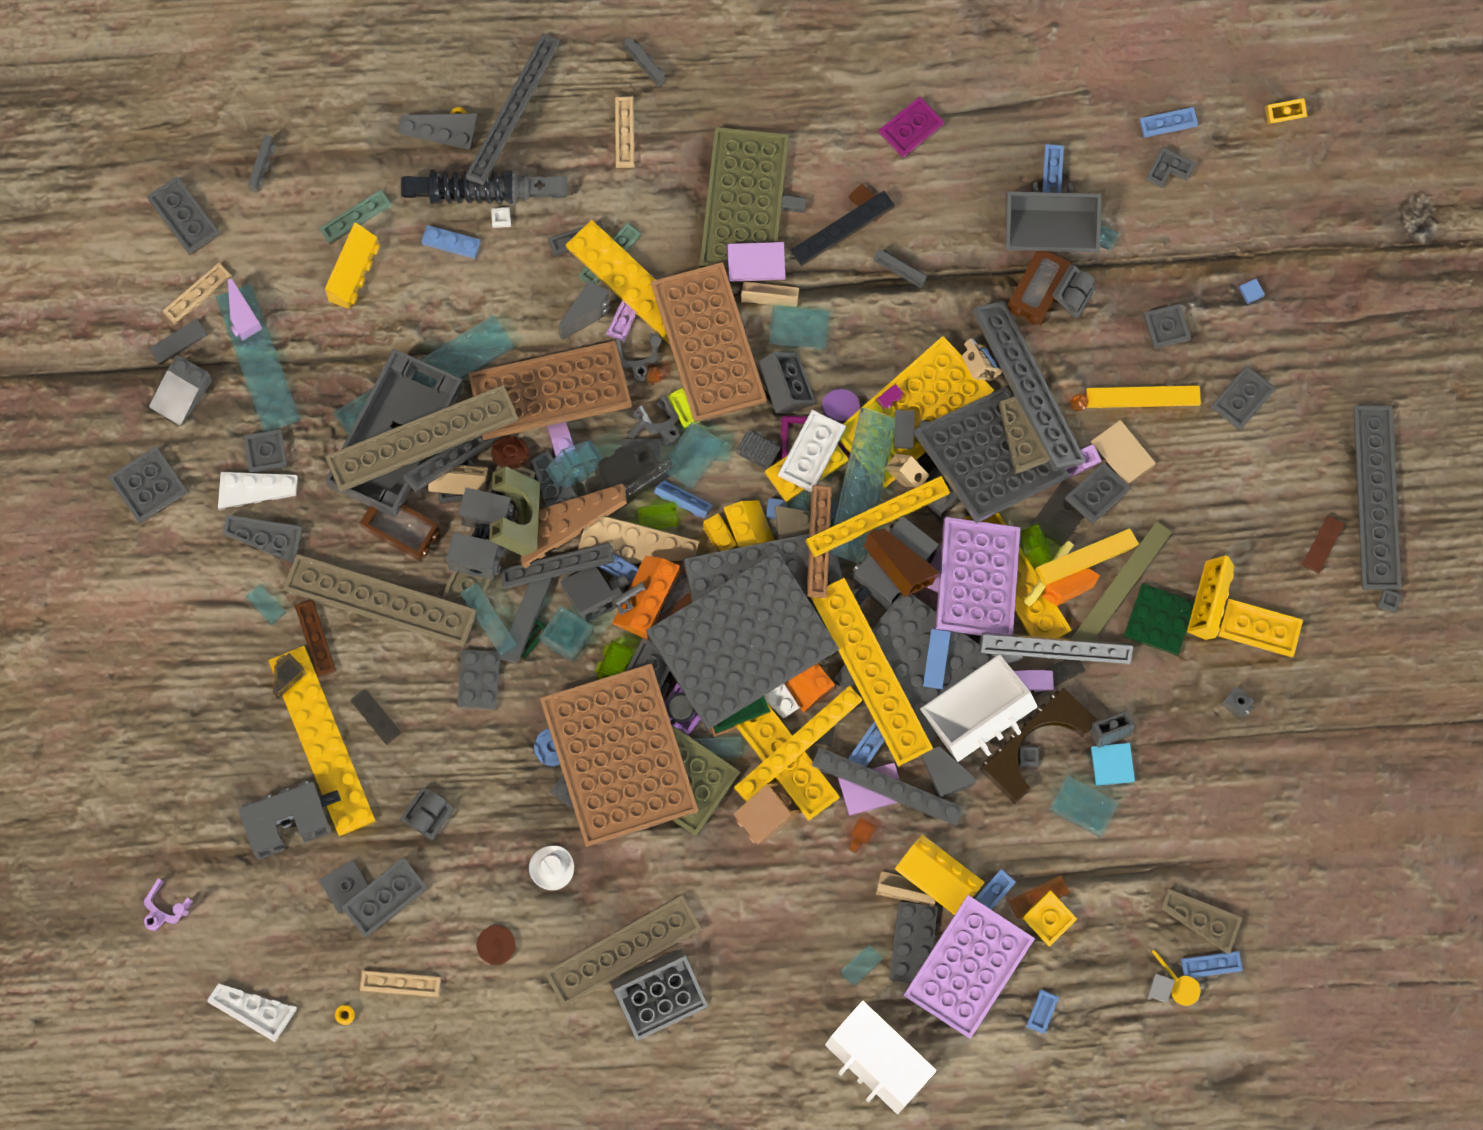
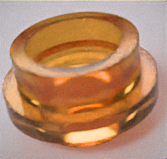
[647,366,661,385]
[1070,394,1089,411]

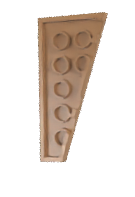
[518,484,627,568]

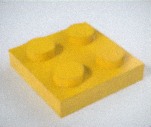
[1021,890,1077,947]

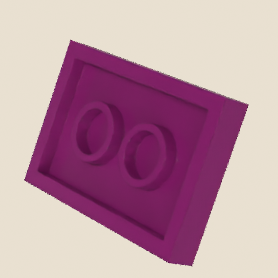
[878,96,944,158]

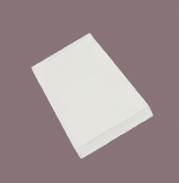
[778,410,846,493]

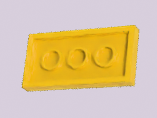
[764,444,849,503]
[1218,599,1303,657]

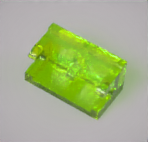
[637,502,678,529]

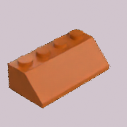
[612,556,680,640]
[785,663,835,713]

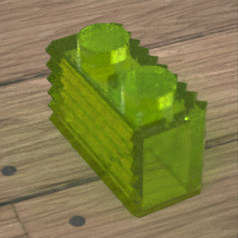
[595,640,633,680]

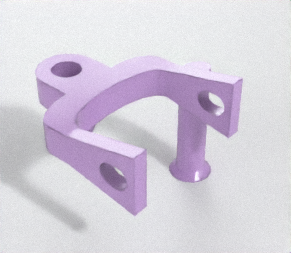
[144,878,193,931]

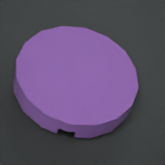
[822,389,860,424]

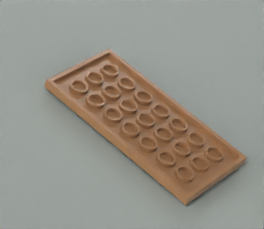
[651,262,767,423]
[468,341,632,440]

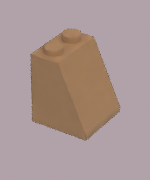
[734,782,802,844]

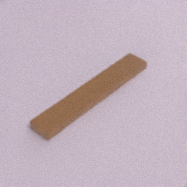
[807,485,832,599]

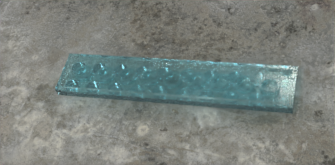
[333,315,514,436]

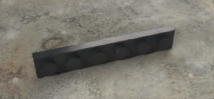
[791,190,895,266]

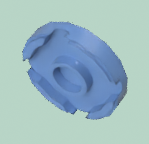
[534,728,560,767]

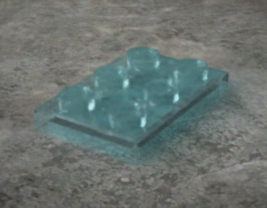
[769,306,829,349]
[660,422,724,490]
[1049,776,1119,838]

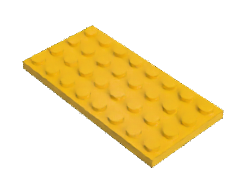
[839,336,994,489]

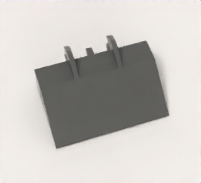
[1005,182,1102,252]

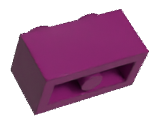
[876,384,903,410]

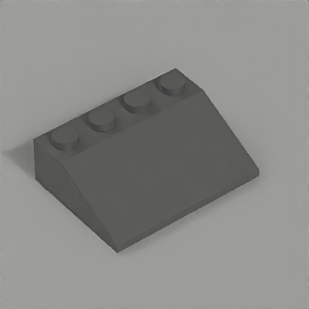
[610,949,708,1041]

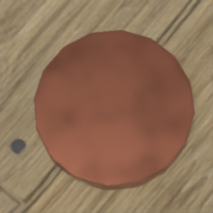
[491,436,529,469]
[476,925,516,966]

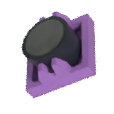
[664,683,700,736]

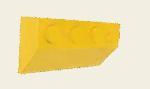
[325,223,380,309]
[723,500,775,548]
[1187,555,1235,640]
[895,834,985,915]

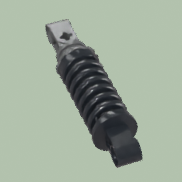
[401,169,567,205]

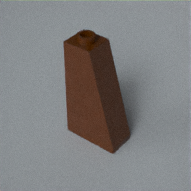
[863,528,939,597]

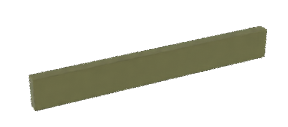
[1071,521,1172,641]

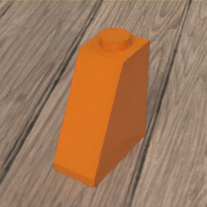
[1041,568,1100,606]

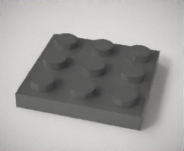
[108,446,188,524]

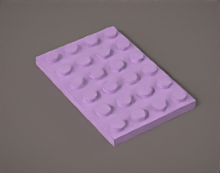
[935,517,1020,635]
[903,895,1035,1039]

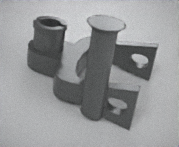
[616,333,661,382]
[627,394,680,446]
[609,574,647,615]

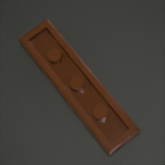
[295,600,336,677]

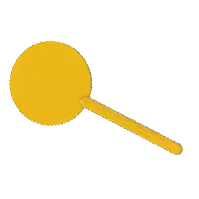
[1152,950,1201,1006]

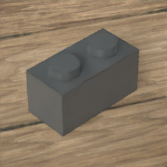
[781,195,806,213]

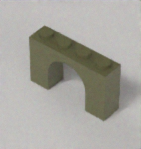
[489,466,540,556]

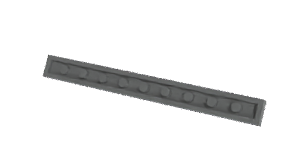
[466,34,559,185]

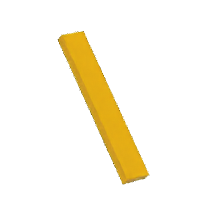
[1086,386,1201,408]
[1035,528,1139,586]

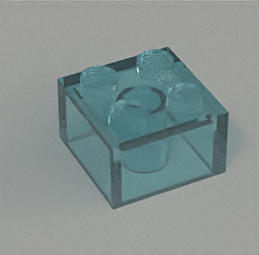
[546,440,602,488]
[539,606,594,663]

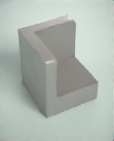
[1146,974,1175,1003]

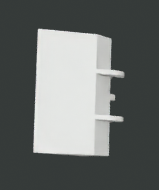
[920,654,1037,762]
[825,1001,937,1114]

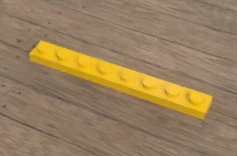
[806,476,950,558]
[734,686,862,802]

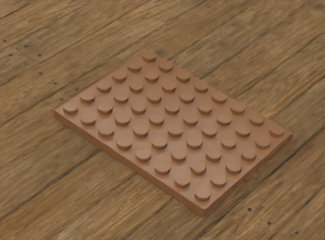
[540,664,699,847]

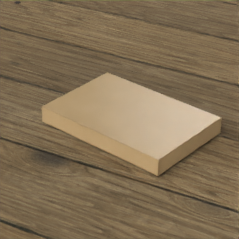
[1090,420,1156,485]

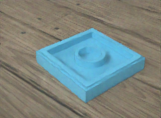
[1091,743,1135,786]

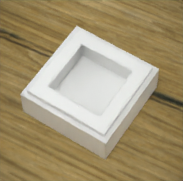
[491,207,511,228]

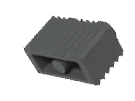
[736,430,781,470]
[1090,710,1135,748]

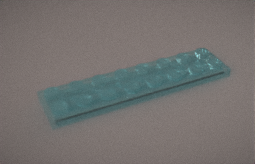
[216,284,300,432]
[829,407,896,563]

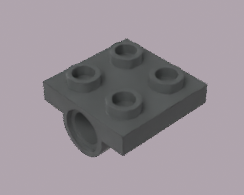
[1052,265,1096,318]
[400,786,455,841]

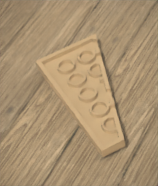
[578,515,699,564]

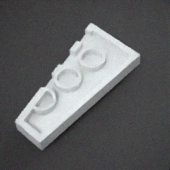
[208,984,297,1042]

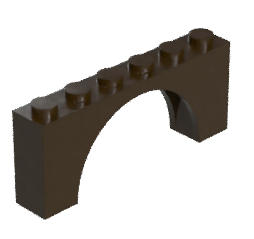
[982,688,1097,804]

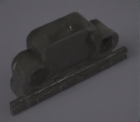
[585,445,674,516]

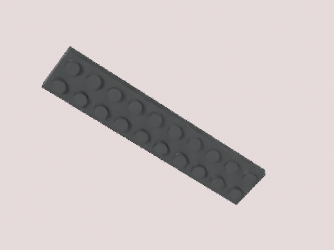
[972,301,1086,471]
[1353,406,1401,590]

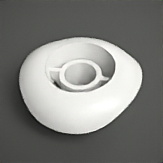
[529,846,574,890]

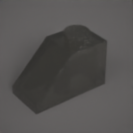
[273,653,307,699]

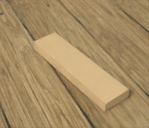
[615,96,634,168]
[162,263,232,326]
[360,970,441,997]

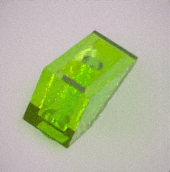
[1021,523,1053,569]

